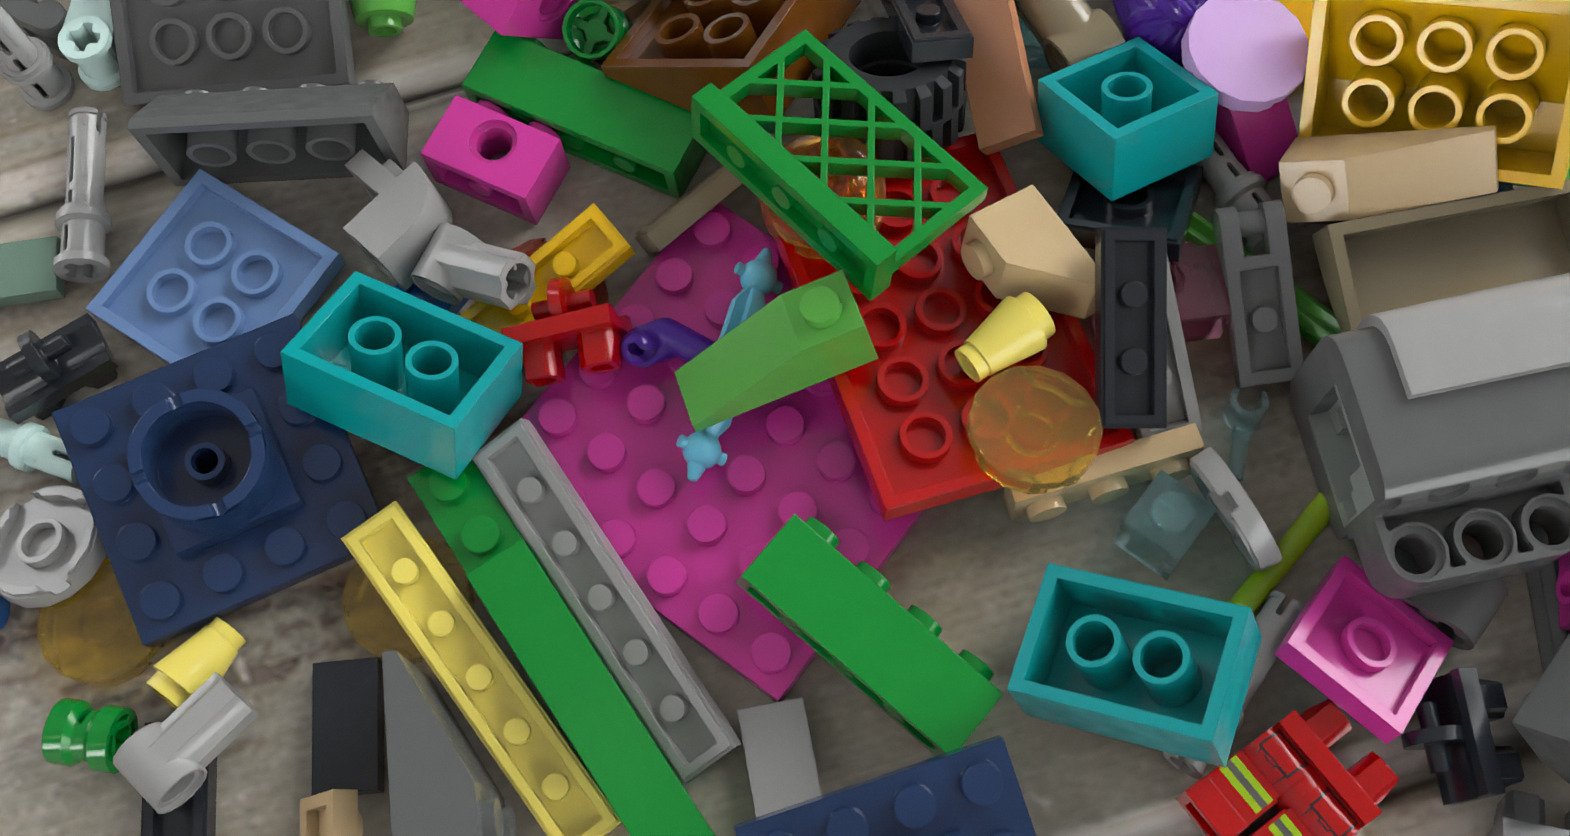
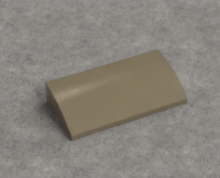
[1312,179,1570,332]

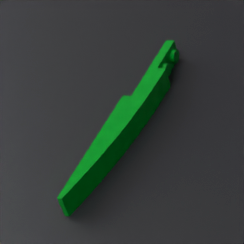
[407,459,716,836]

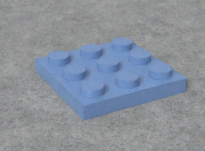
[85,169,346,365]

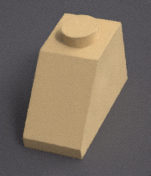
[960,184,1095,319]

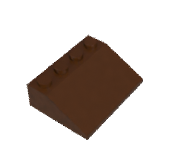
[600,0,861,116]

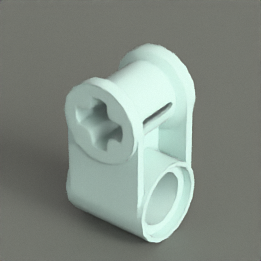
[57,0,121,91]

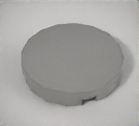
[1188,447,1283,572]
[0,485,106,608]

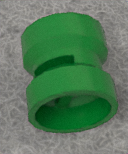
[562,0,633,64]
[41,698,138,774]

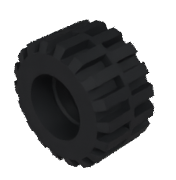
[811,17,966,162]

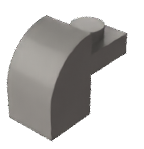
[343,149,453,291]

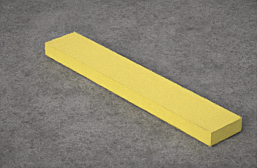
[341,500,622,836]

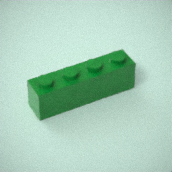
[462,30,708,199]
[735,513,1003,756]

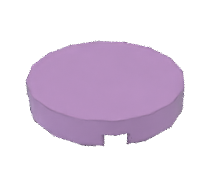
[1181,0,1309,112]

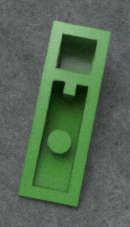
[674,269,879,432]

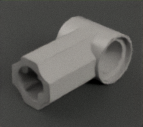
[410,223,537,310]
[113,672,259,814]

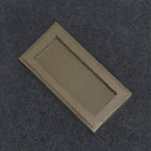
[635,164,743,254]

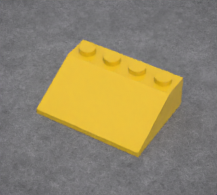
[1298,0,1570,190]

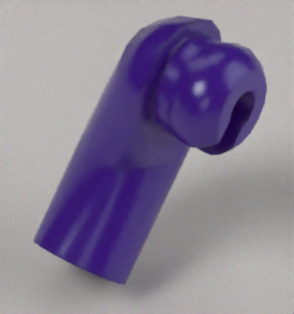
[620,318,715,367]

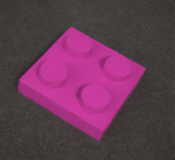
[1274,555,1454,744]

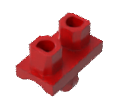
[501,277,632,387]

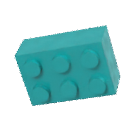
[280,271,523,480]
[1007,563,1262,768]

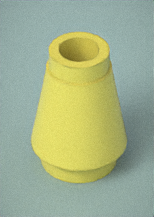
[955,292,1056,382]
[146,617,246,710]

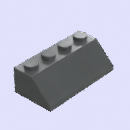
[128,80,409,186]

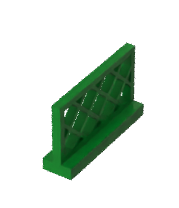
[691,29,988,301]

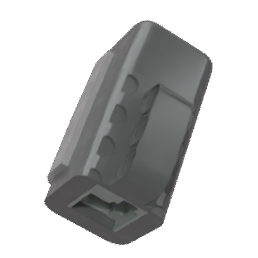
[1290,273,1570,599]

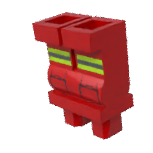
[1175,699,1399,836]

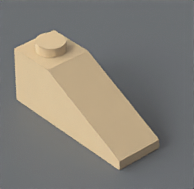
[1279,126,1499,223]

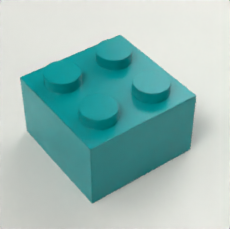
[1037,37,1219,201]

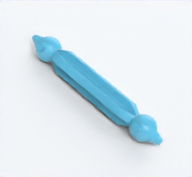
[676,248,783,482]

